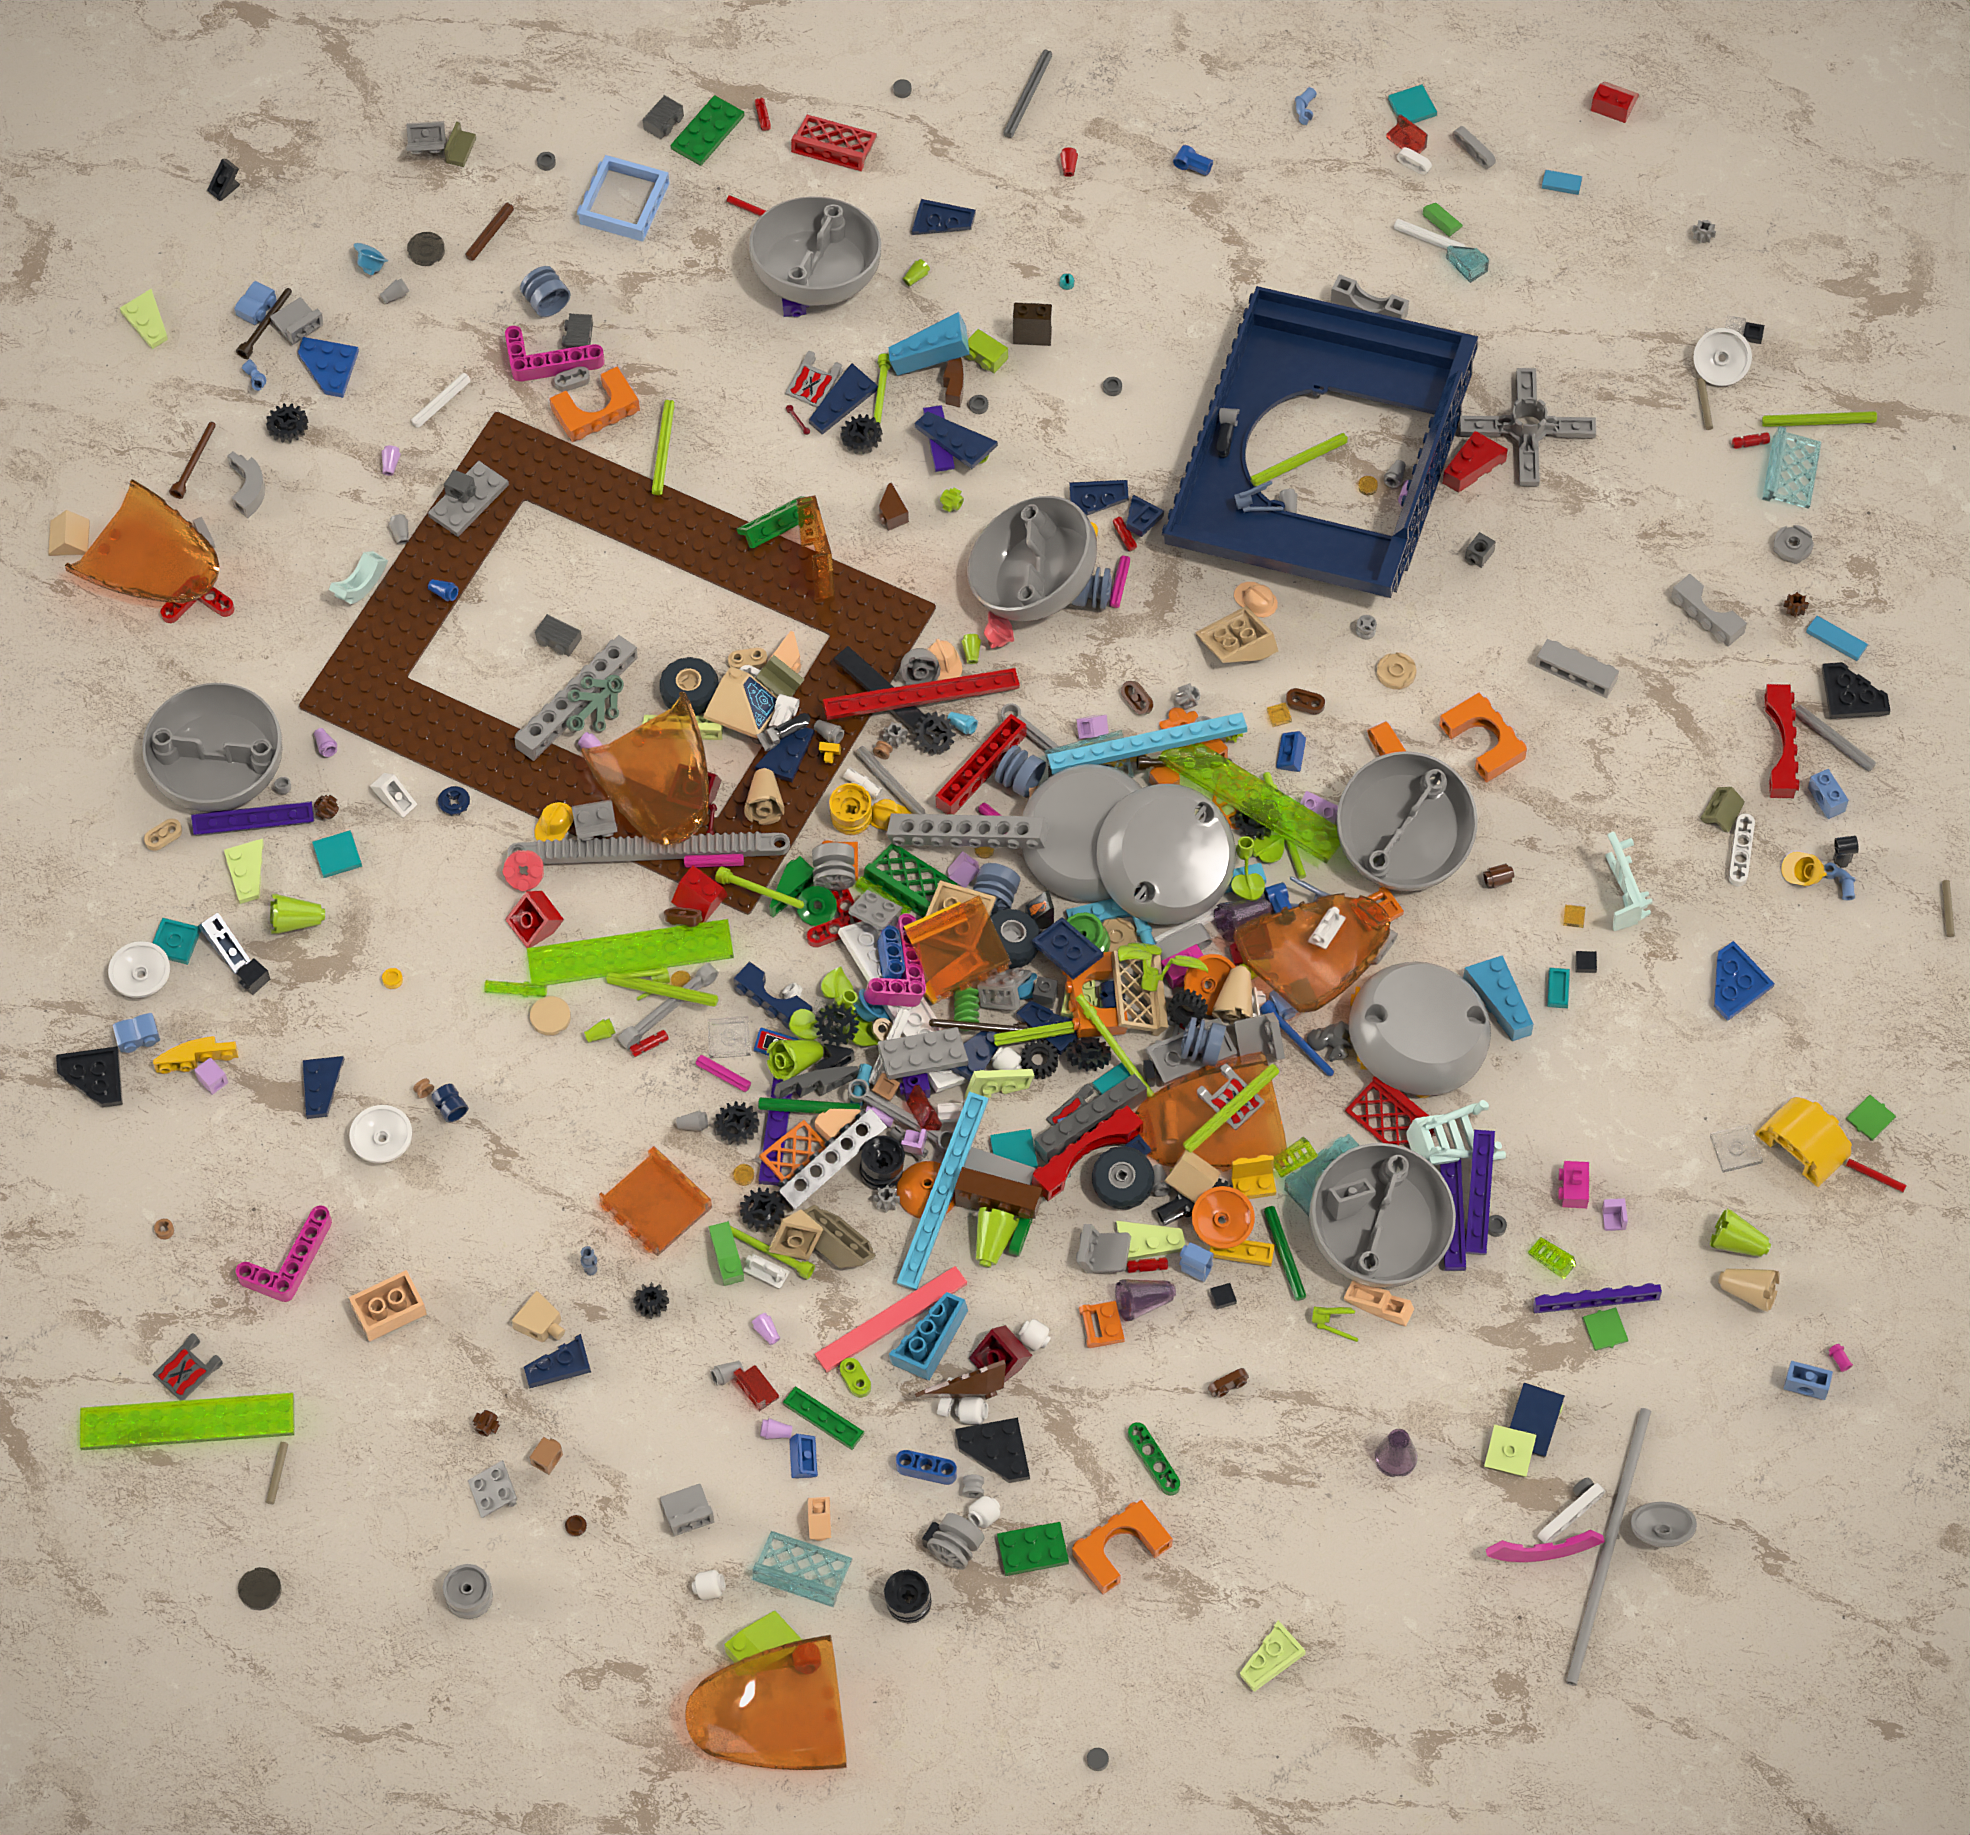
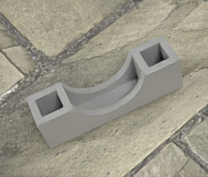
[1331,274,1409,319]
[1671,574,1747,647]

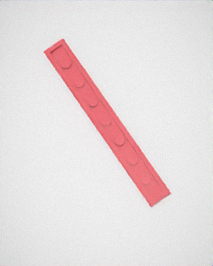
[815,1266,967,1373]

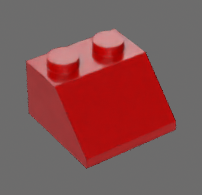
[1591,81,1639,123]
[671,865,727,926]
[505,890,564,949]

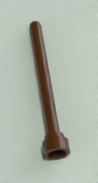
[169,422,216,499]

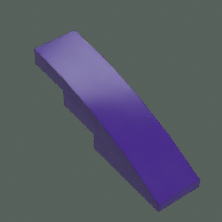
[923,405,955,472]

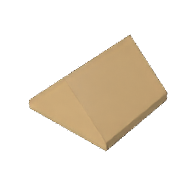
[48,510,90,556]
[1164,1150,1221,1203]
[769,1210,823,1260]

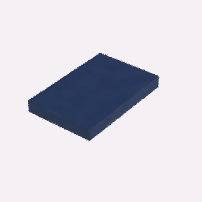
[1032,917,1104,980]
[1510,1383,1565,1457]

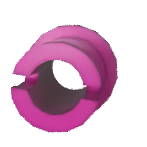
[1829,1343,1853,1372]

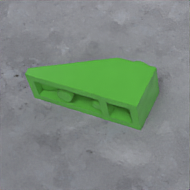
[708,1221,744,1286]

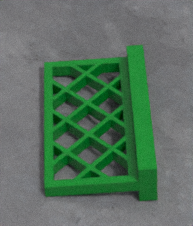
[863,843,957,918]

